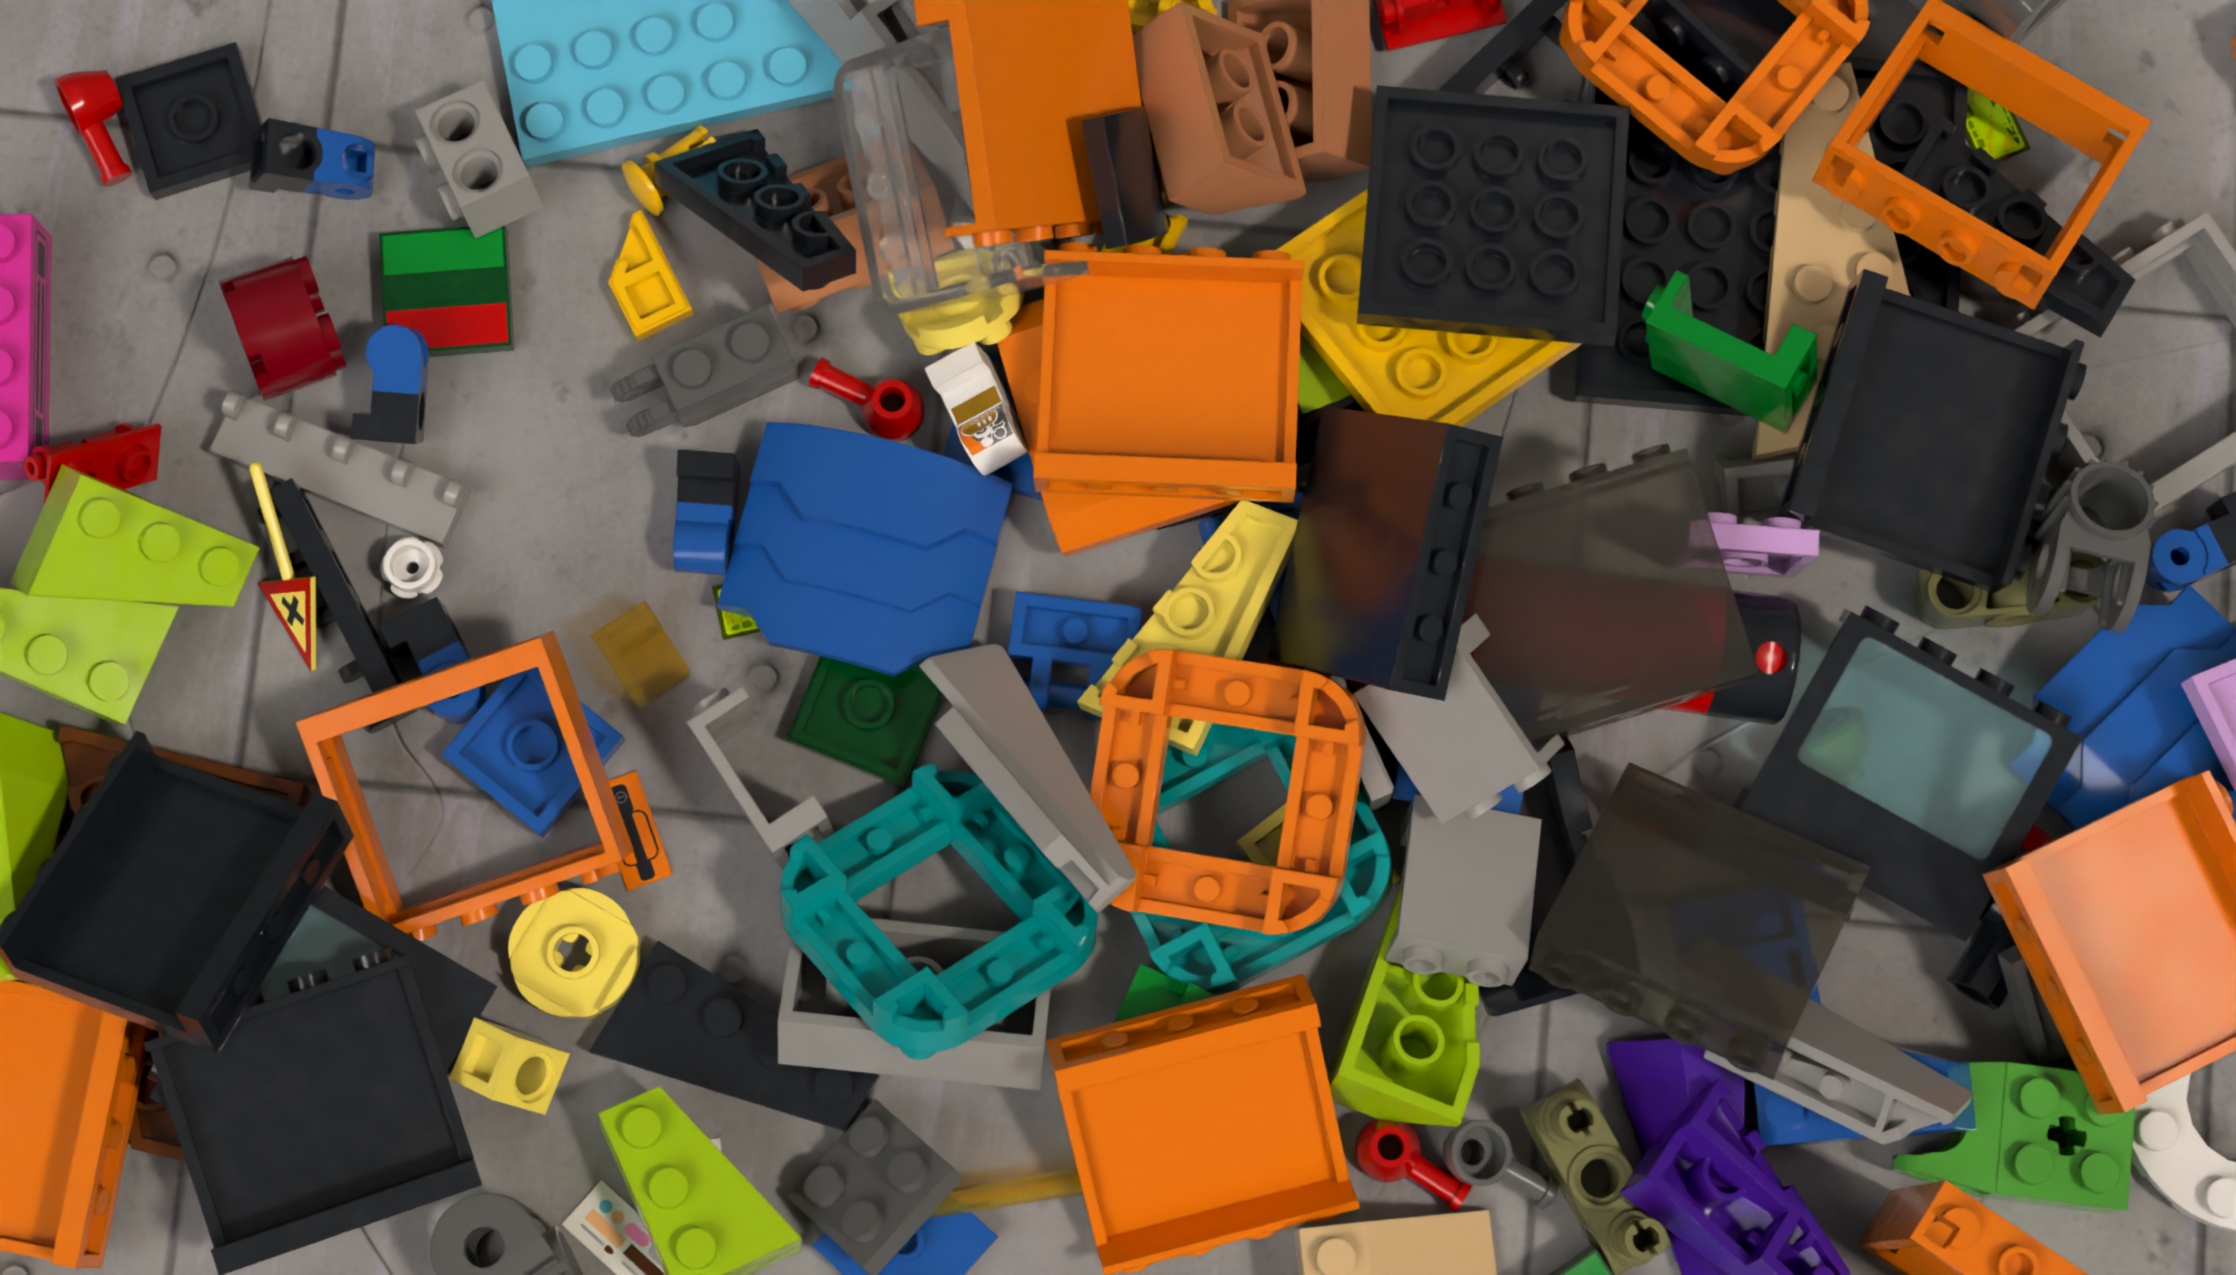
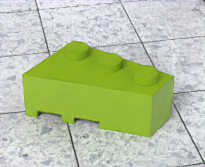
[10,464,260,607]
[0,588,179,726]
[598,1086,802,1275]

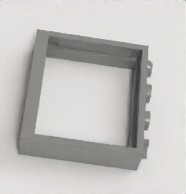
[2002,212,2236,529]

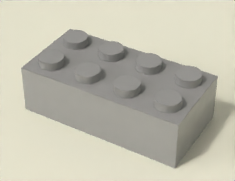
[778,918,1051,1090]

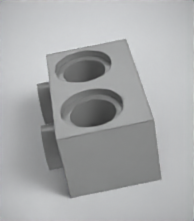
[414,80,544,239]

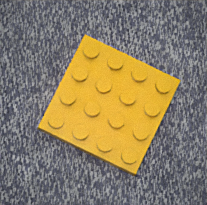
[1277,189,1581,427]

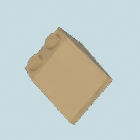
[1294,1210,1497,1275]

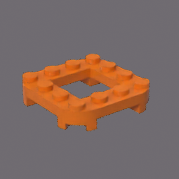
[1559,0,1870,175]
[1090,649,1366,935]

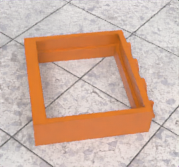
[1811,0,2152,310]
[296,630,634,941]
[1857,1180,2089,1275]

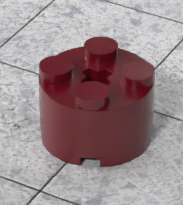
[218,256,347,401]

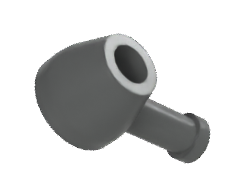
[1441,1120,1559,1209]

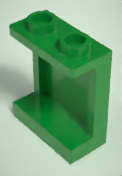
[1642,270,1817,434]

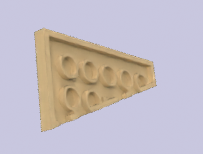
[1752,62,1910,461]

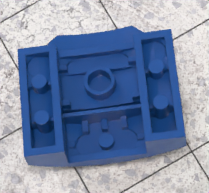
[717,422,1013,677]
[2007,584,2236,830]

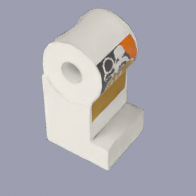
[924,342,1029,476]

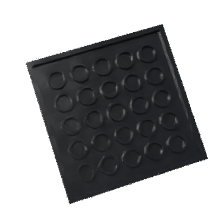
[1574,41,1968,416]

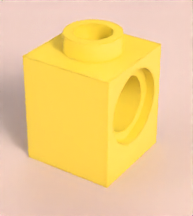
[449,1017,570,1115]

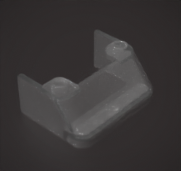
[833,26,1089,314]

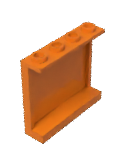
[914,0,1141,248]
[1033,242,1304,503]
[1982,770,2236,1115]
[1045,974,1360,1275]
[0,980,151,1269]

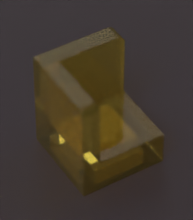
[591,600,690,709]

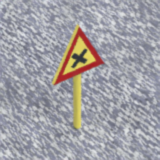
[249,462,316,672]

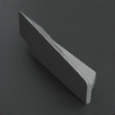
[1657,941,1972,1145]

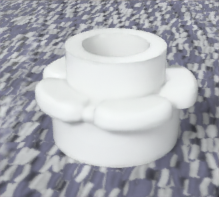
[380,537,443,599]

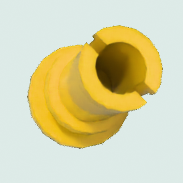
[621,125,716,216]

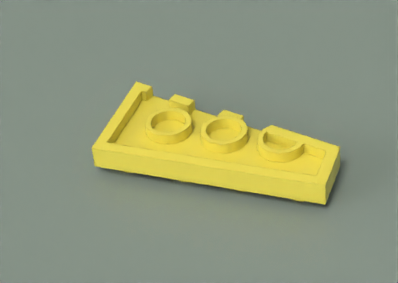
[1077,501,1298,756]

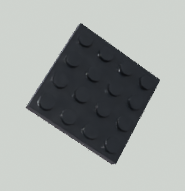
[1356,85,1630,346]

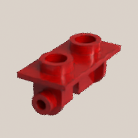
[1374,0,1507,52]
[23,423,162,504]

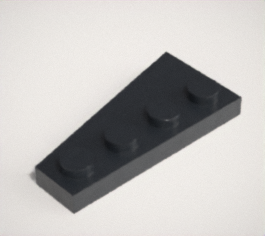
[1901,113,2136,338]
[654,129,856,292]
[589,941,880,1132]

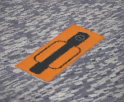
[609,770,673,891]

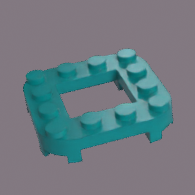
[1089,723,1393,994]
[780,763,1098,1060]

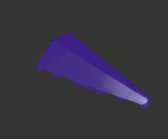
[1606,1039,1745,1275]
[1620,1079,1851,1275]

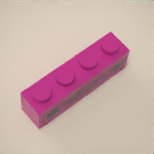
[0,214,52,480]

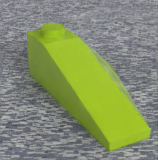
[0,712,69,982]
[1328,877,1480,1127]

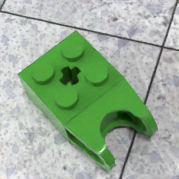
[1892,1062,2135,1213]

